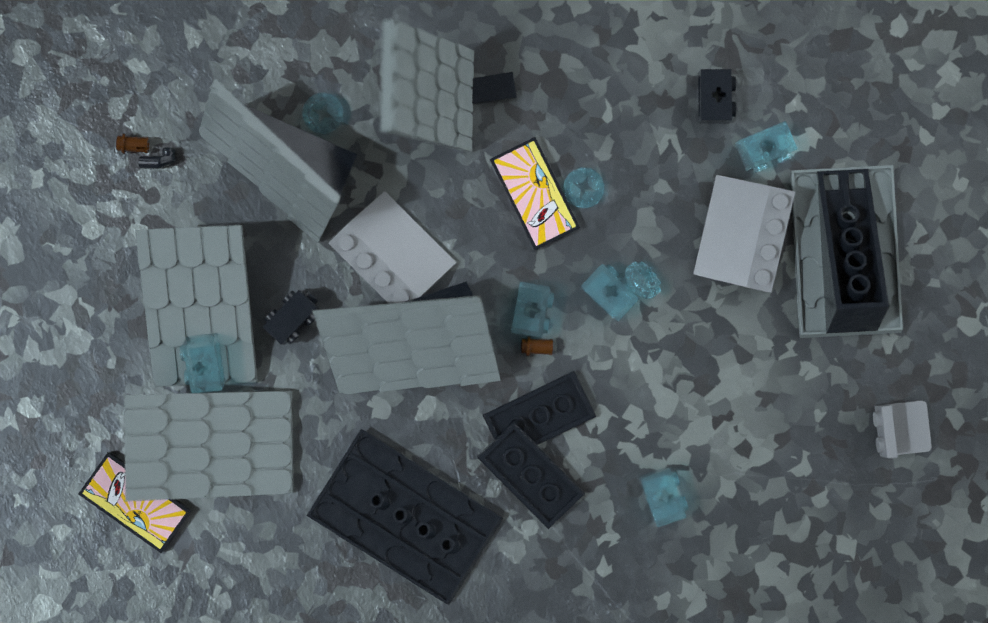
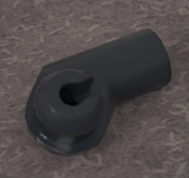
[138,147,177,169]

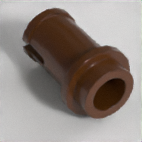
[116,134,149,154]
[521,336,553,356]

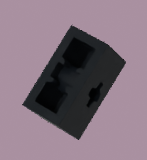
[698,69,736,124]

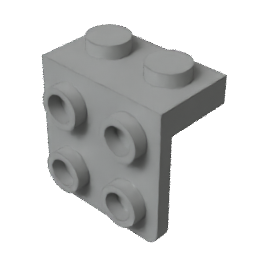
[873,401,932,458]

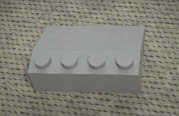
[693,175,795,293]
[329,191,456,304]

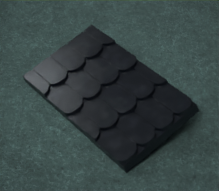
[306,429,503,604]

